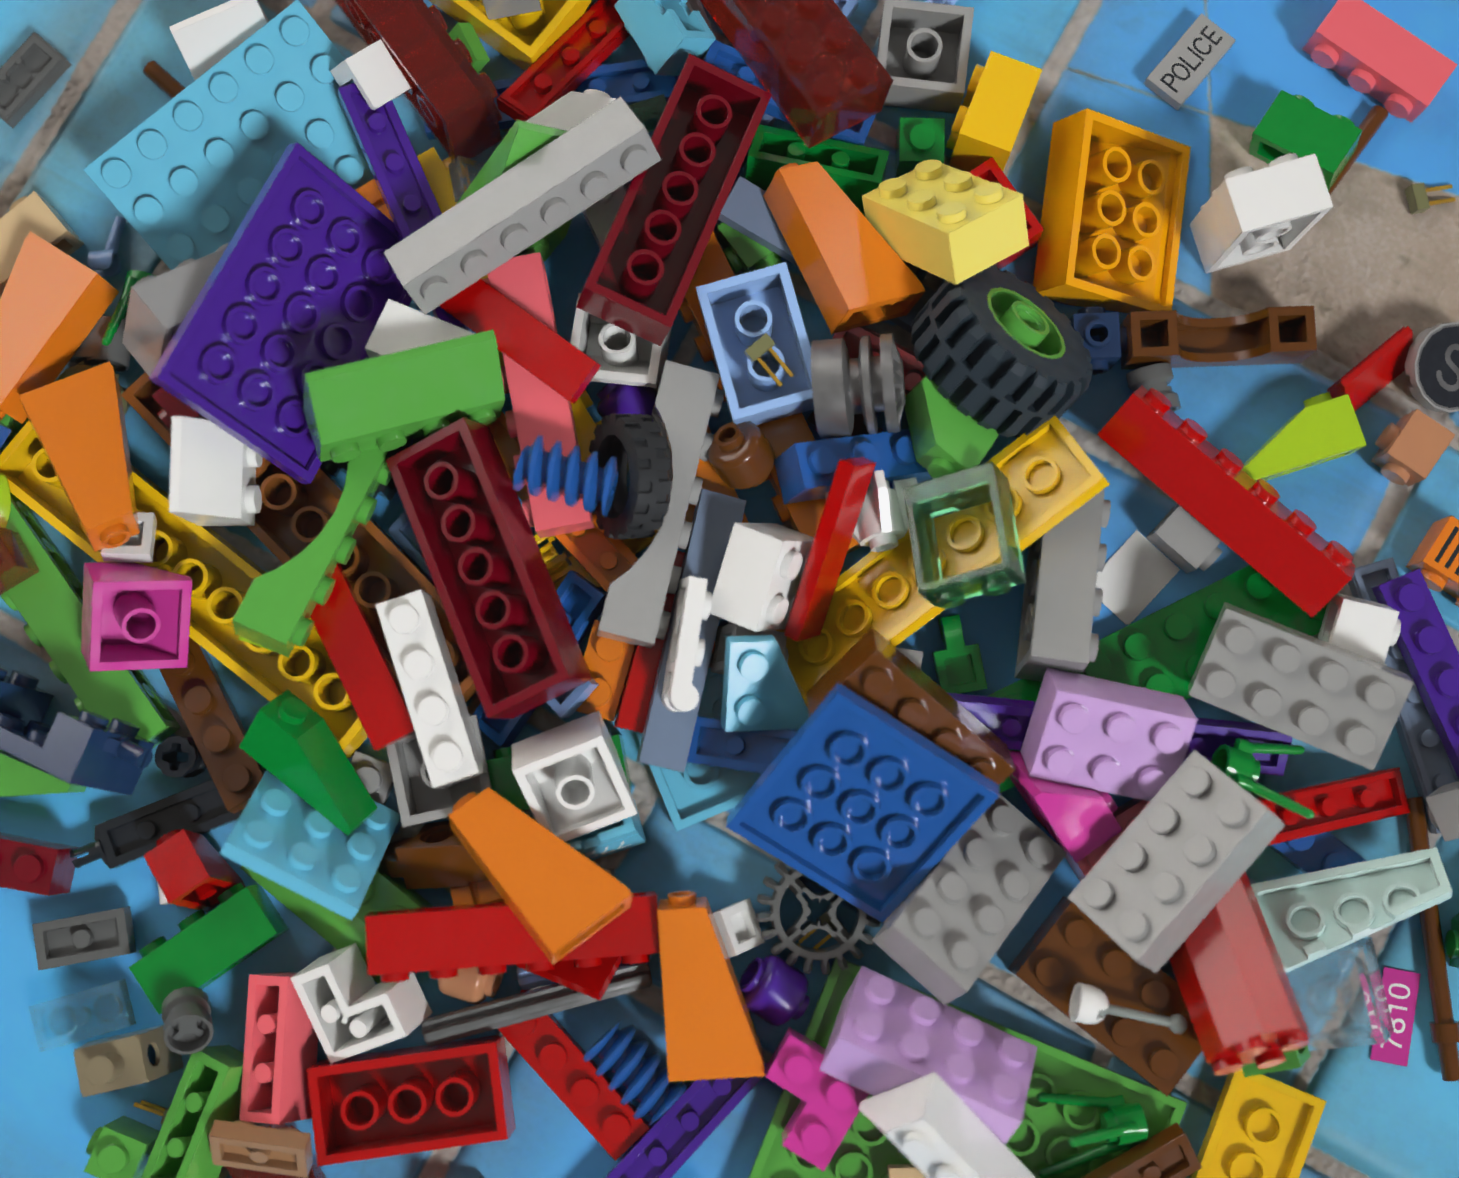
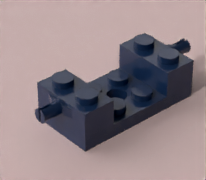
[0,668,155,796]

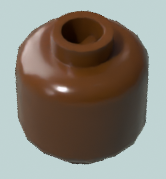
[707,421,775,490]

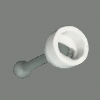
[1069,982,1188,1034]

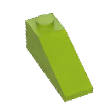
[1242,392,1367,481]

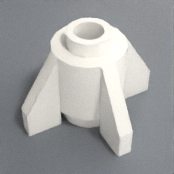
[825,470,920,552]

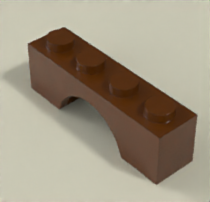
[1120,306,1317,369]

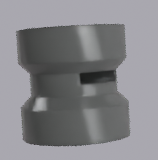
[1126,363,1181,412]
[161,987,214,1054]

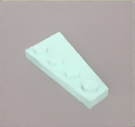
[1251,847,1452,973]

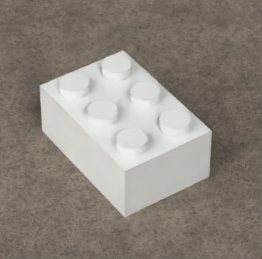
[1189,153,1333,274]

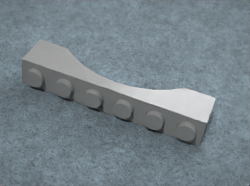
[596,360,724,649]

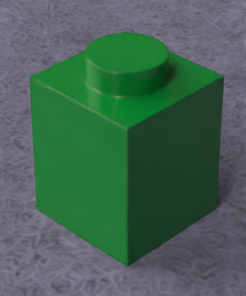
[895,117,945,178]

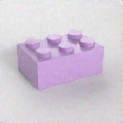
[1020,667,1198,801]

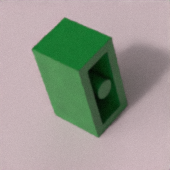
[1248,90,1362,192]

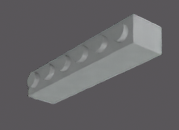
[383,97,661,315]

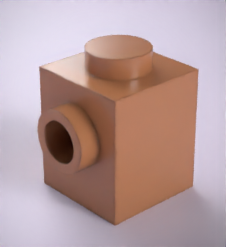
[1371,409,1456,487]

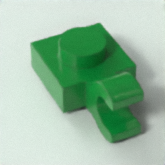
[932,614,987,694]

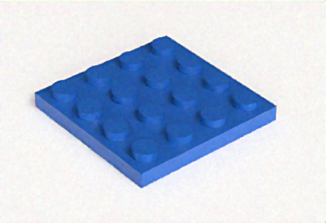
[726,683,999,923]

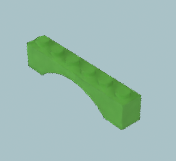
[232,439,412,658]

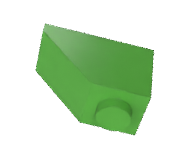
[904,376,999,490]

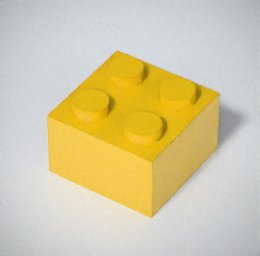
[946,51,1043,172]

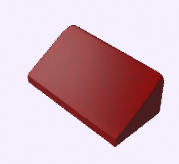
[1327,326,1413,411]

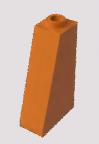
[763,161,926,334]
[0,231,119,424]
[19,361,140,552]
[448,787,632,965]
[657,891,765,1082]

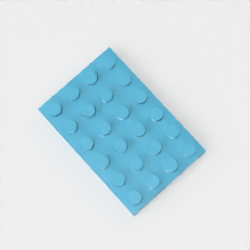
[83,0,415,270]

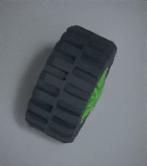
[911,265,1093,439]

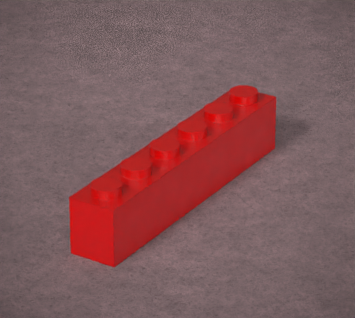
[1097,385,1356,618]
[365,891,660,983]

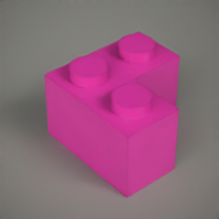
[765,1027,869,1171]

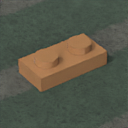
[209,1120,313,1178]

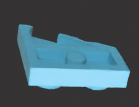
[721,635,809,732]

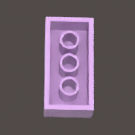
[819,966,1037,1145]

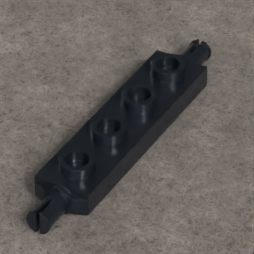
[70,768,266,869]

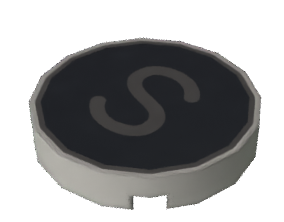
[1405,322,1459,413]

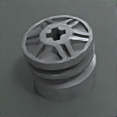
[811,333,905,439]

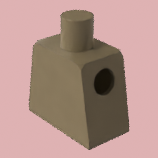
[74,1024,184,1097]

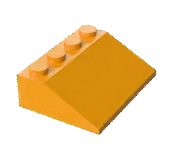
[1033,108,1191,313]

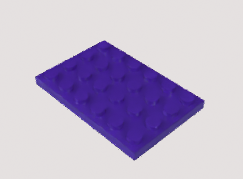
[149,142,412,484]

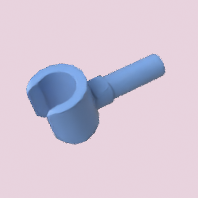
[88,216,126,277]

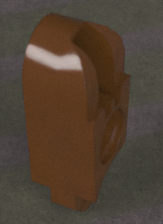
[380,821,488,889]

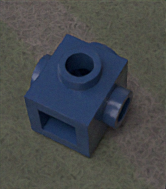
[1069,306,1127,375]

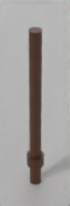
[1406,797,1459,1081]

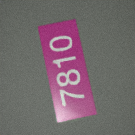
[1370,967,1421,1067]

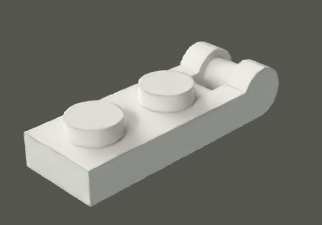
[661,576,712,712]

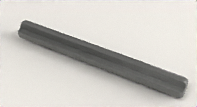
[421,962,652,1046]

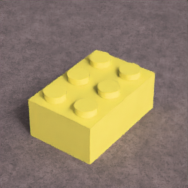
[862,160,1029,285]

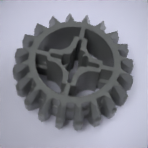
[756,862,881,975]

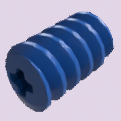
[513,435,619,517]
[583,1019,687,1125]

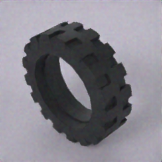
[589,414,671,539]

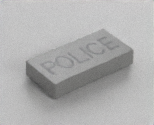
[1144,13,1236,111]

